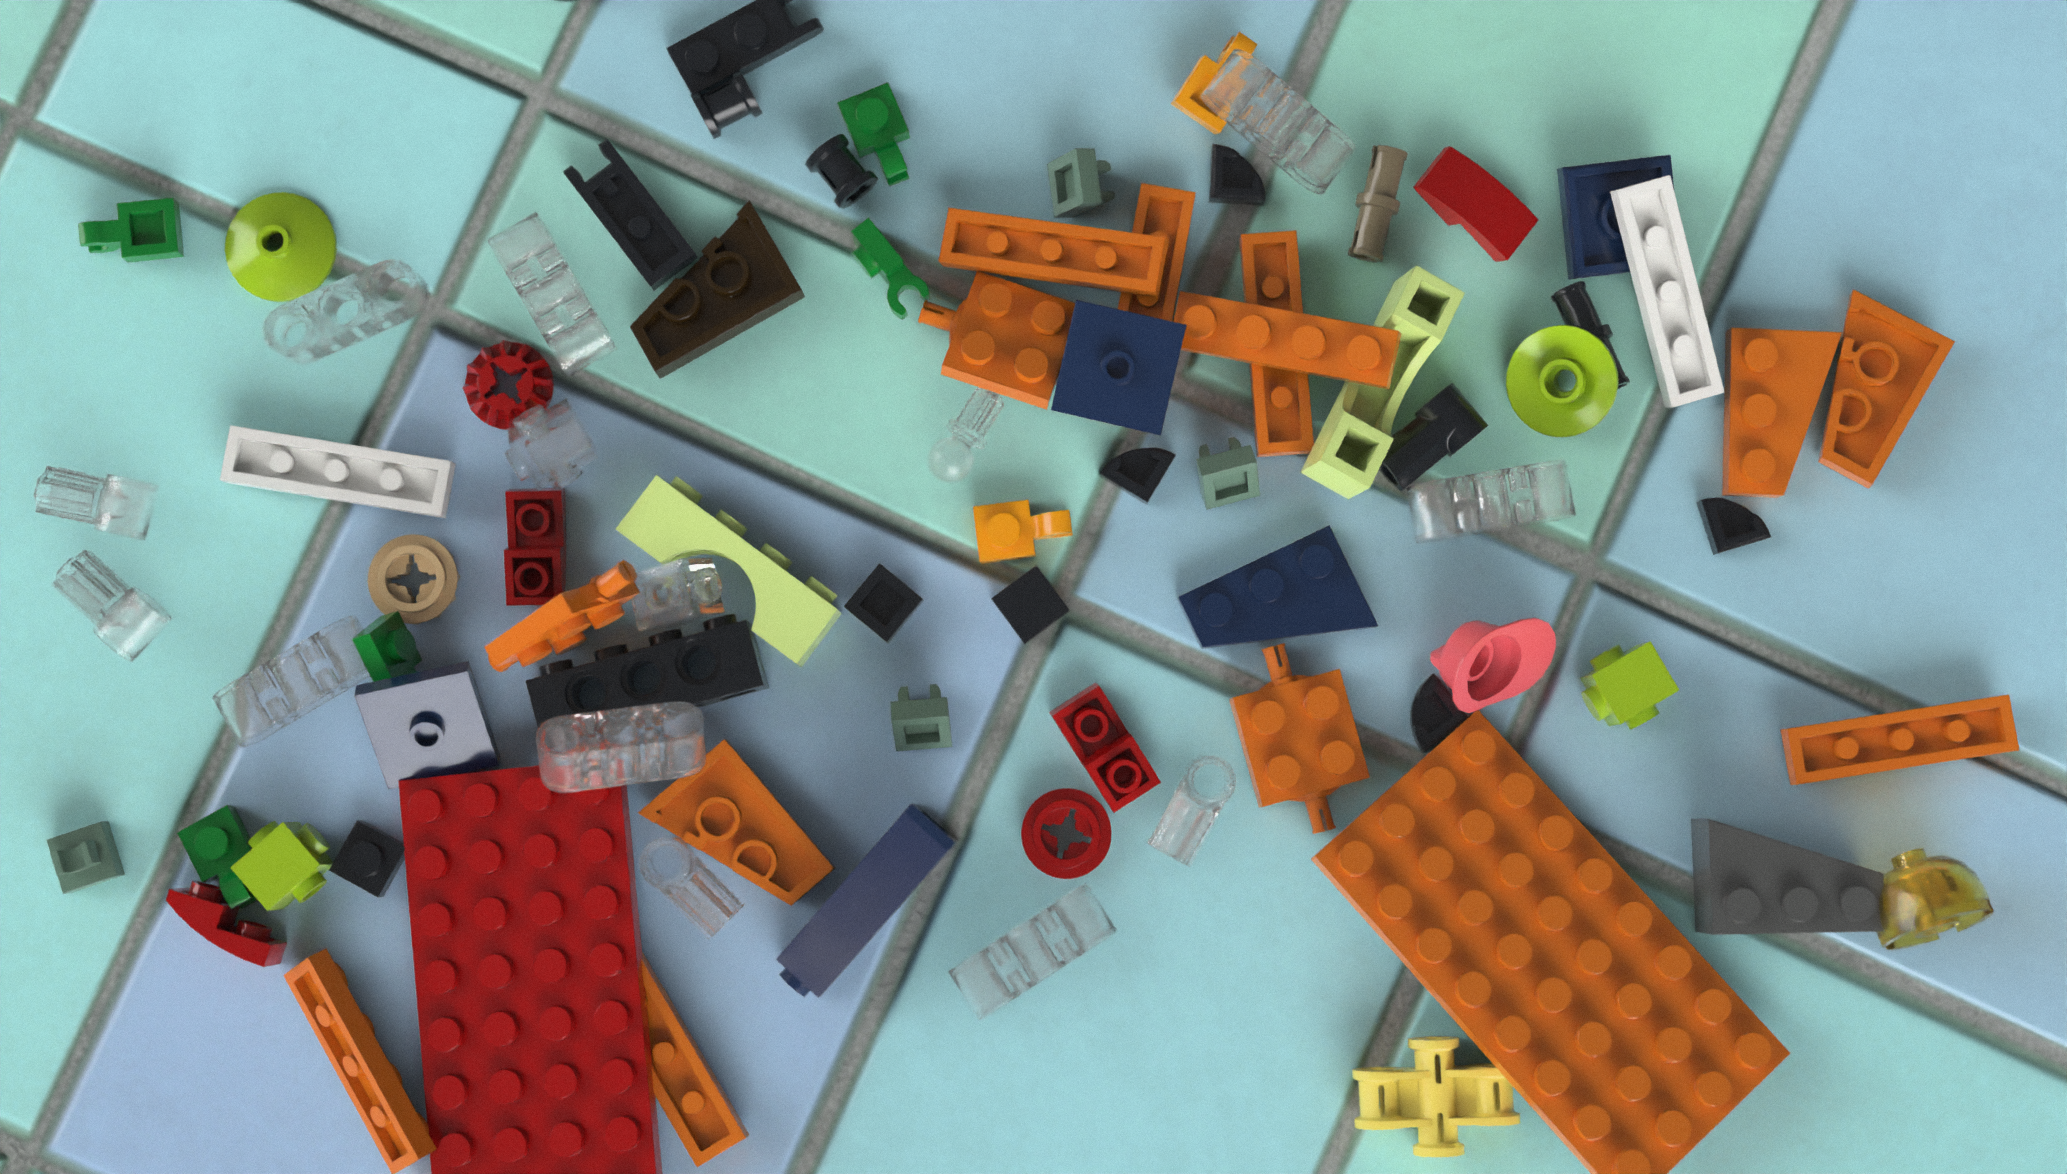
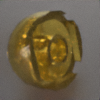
[1876,848,1994,950]

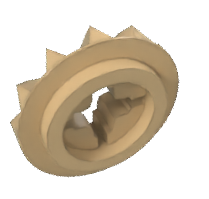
[368,534,460,625]

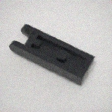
[666,0,824,95]
[563,139,698,291]

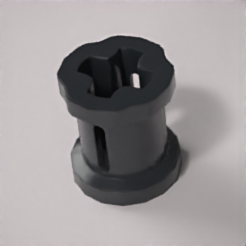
[690,69,763,139]
[805,134,878,209]

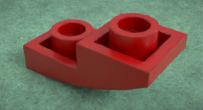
[1413,146,1539,262]
[504,488,566,606]
[1049,682,1161,813]
[166,881,287,967]

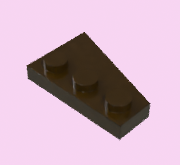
[630,200,805,379]

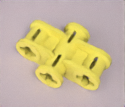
[1352,1036,1520,1157]

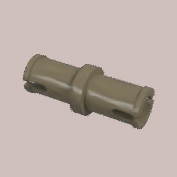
[1348,145,1408,262]

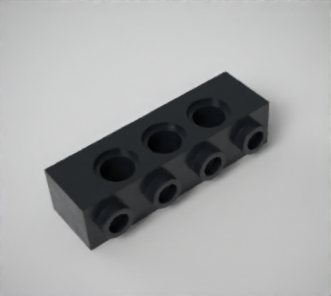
[525,614,769,748]

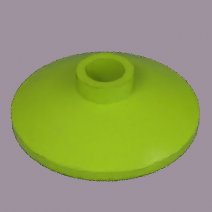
[225,192,337,302]
[1506,325,1618,437]

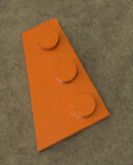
[1818,289,1955,489]
[1722,327,1842,498]
[638,739,836,906]

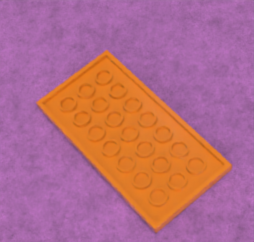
[1311,710,1790,1174]

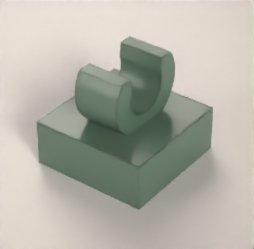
[1047,148,1115,218]
[1196,437,1260,510]
[890,684,952,751]
[47,821,125,894]

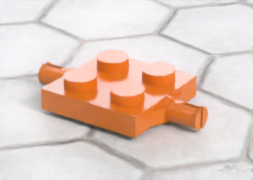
[918,271,1075,410]
[484,560,640,672]
[1229,643,1370,834]

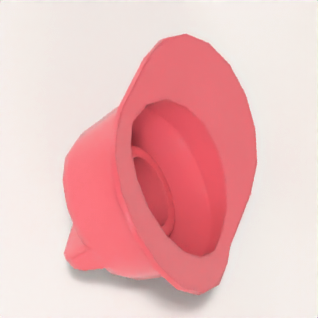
[1430,617,1556,713]

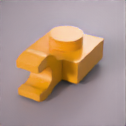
[1171,32,1257,135]
[973,500,1073,564]

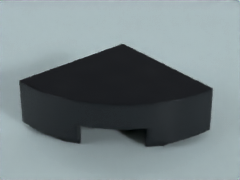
[1209,144,1265,205]
[1099,447,1176,505]
[1696,498,1771,555]
[1410,673,1468,752]

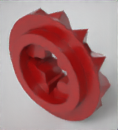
[462,340,554,430]
[1021,788,1112,879]

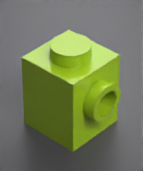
[1580,641,1679,729]
[231,821,333,911]

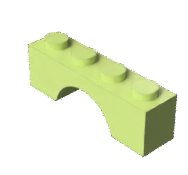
[1300,265,1465,499]
[616,475,842,667]

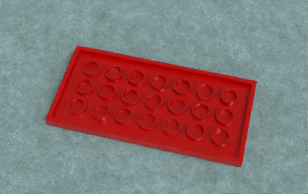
[398,756,663,1174]

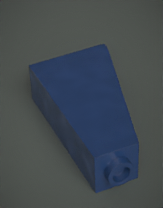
[776,803,958,998]

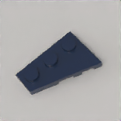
[1177,525,1378,649]

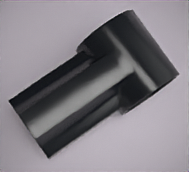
[1379,382,1488,492]

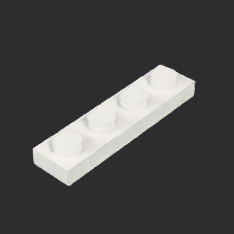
[1610,175,1725,408]
[220,425,456,518]

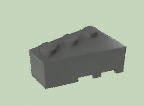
[1691,819,1886,935]

